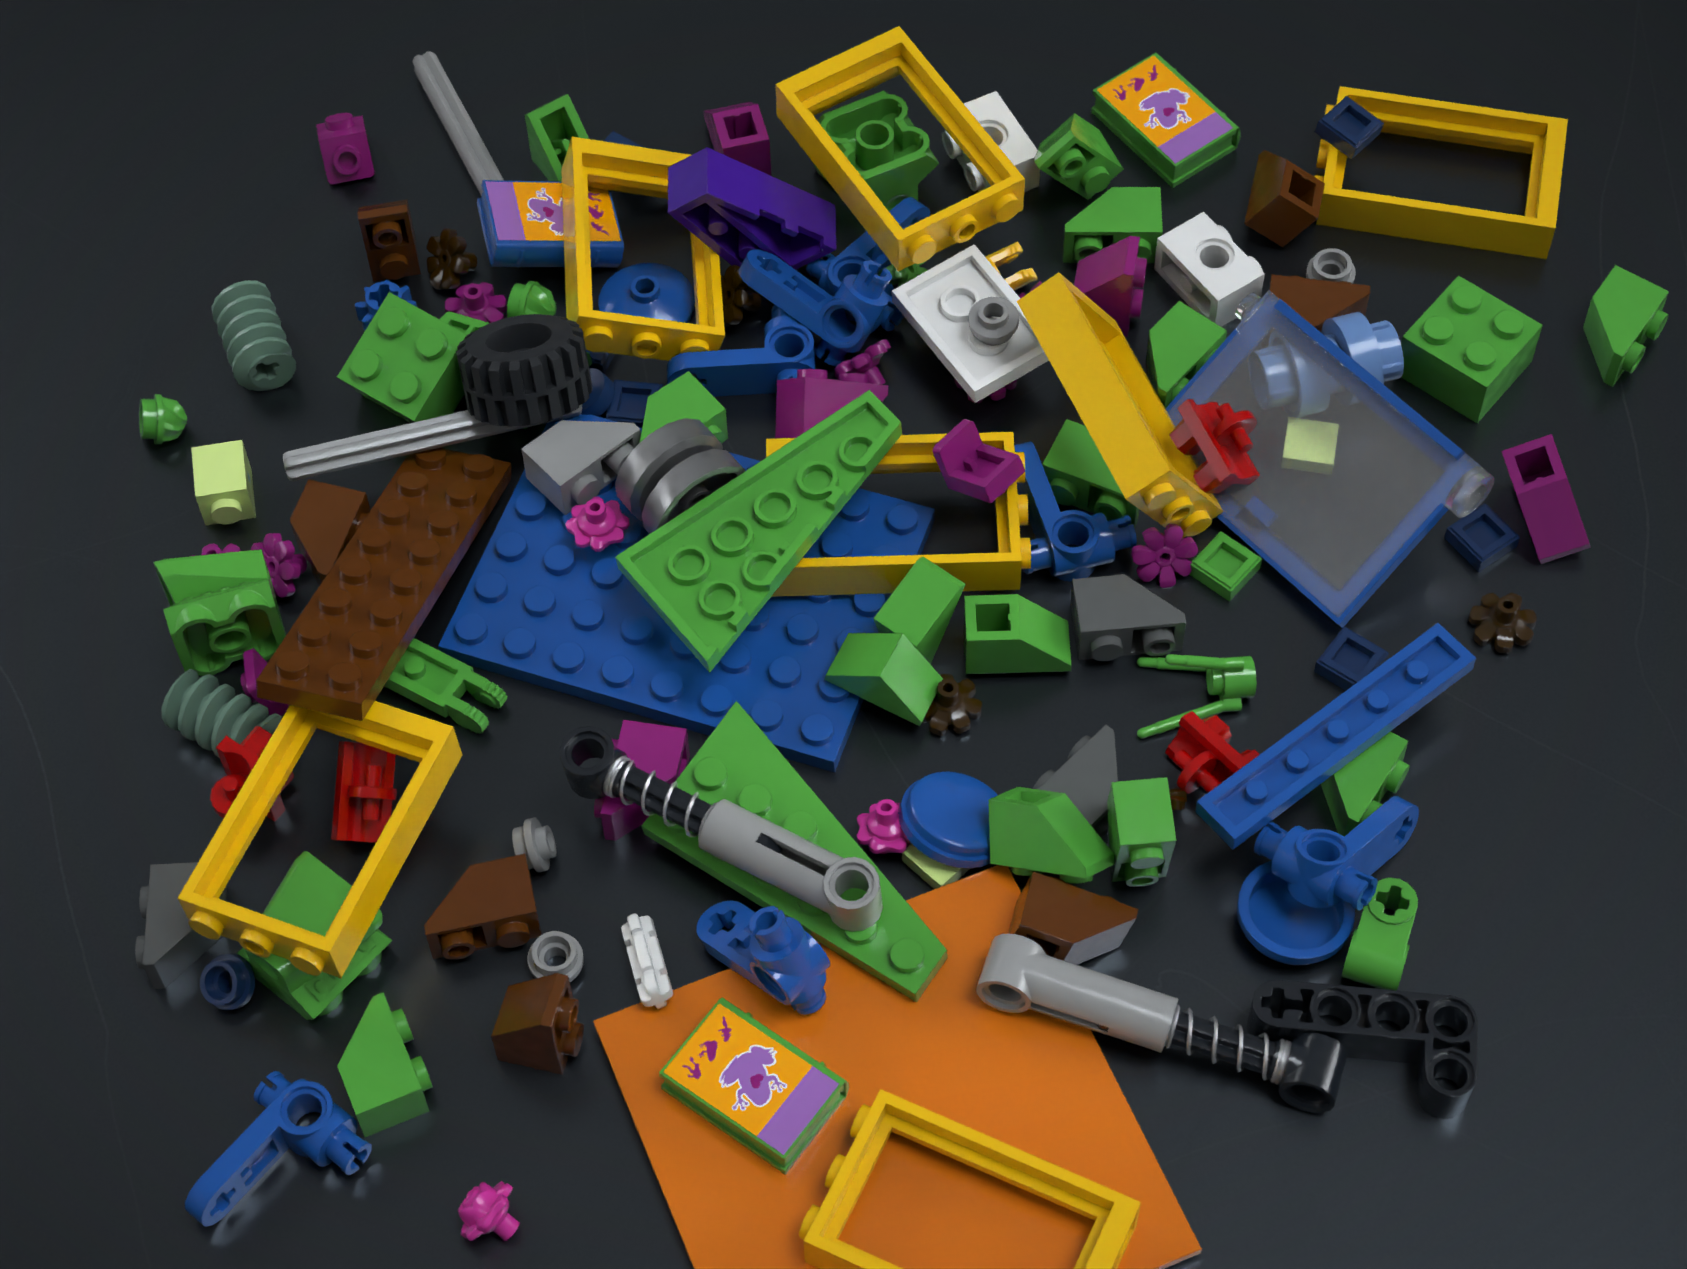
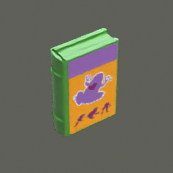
[1091,53,1241,188]
[659,997,849,1175]

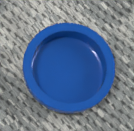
[898,772,998,868]
[1237,861,1355,965]

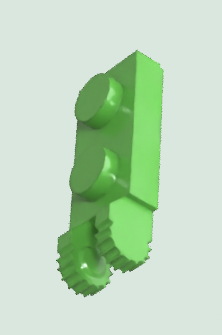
[384,638,508,734]

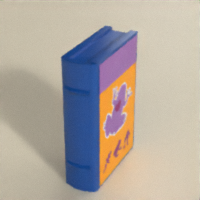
[477,180,624,268]

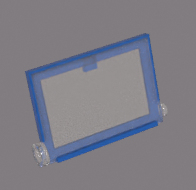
[1165,290,1494,628]

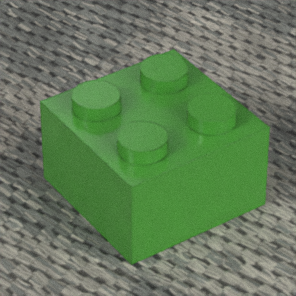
[1401,275,1543,423]
[337,292,467,423]

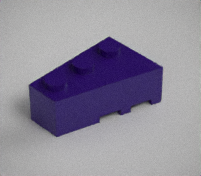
[668,147,837,270]

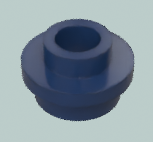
[200,953,255,1010]

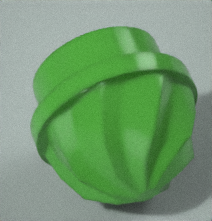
[507,281,556,317]
[139,394,187,444]

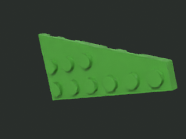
[615,390,902,673]
[642,701,948,1002]

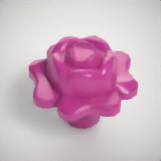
[565,496,630,552]
[856,799,911,854]
[458,1181,520,1241]

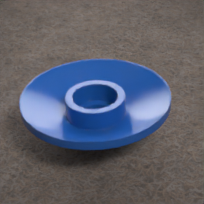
[598,263,695,323]

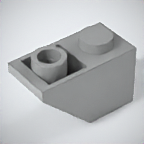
[521,420,641,515]

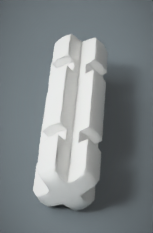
[621,913,673,1009]

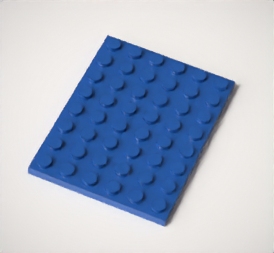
[438,414,935,773]

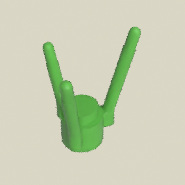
[1137,654,1257,739]

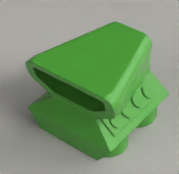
[813,91,939,211]
[153,549,286,676]
[237,851,393,1020]

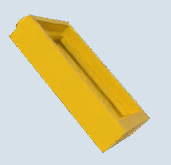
[775,26,1025,272]
[1314,86,1568,259]
[561,137,725,361]
[1017,272,1224,539]
[766,432,1031,597]
[177,701,462,978]
[799,1089,1141,1269]

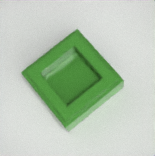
[1189,531,1262,602]

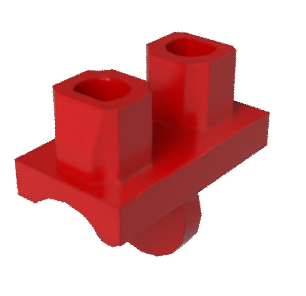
[1170,399,1260,494]
[1165,711,1260,794]
[210,726,294,822]
[331,741,397,843]

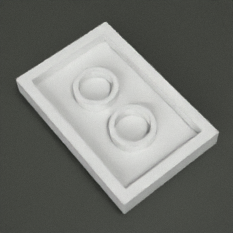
[892,244,1049,403]

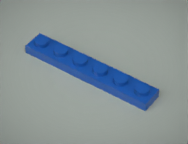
[1195,623,1476,850]

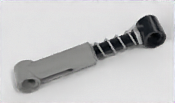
[560,726,883,932]
[976,934,1347,1113]

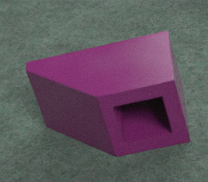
[704,102,772,176]
[1074,236,1147,337]
[775,369,888,438]
[1502,434,1591,564]
[594,720,690,841]

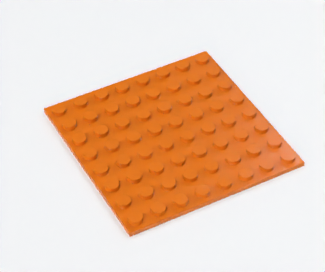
[593,865,1202,1269]

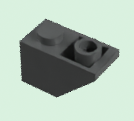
[1070,574,1186,661]
[1033,724,1118,838]
[135,862,227,989]

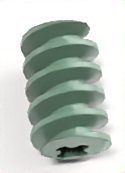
[212,280,296,391]
[161,669,283,758]

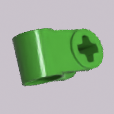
[1341,878,1418,990]

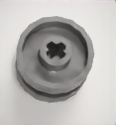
[615,418,745,534]

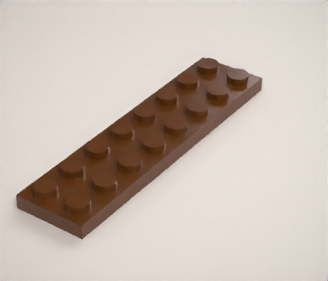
[256,447,511,721]

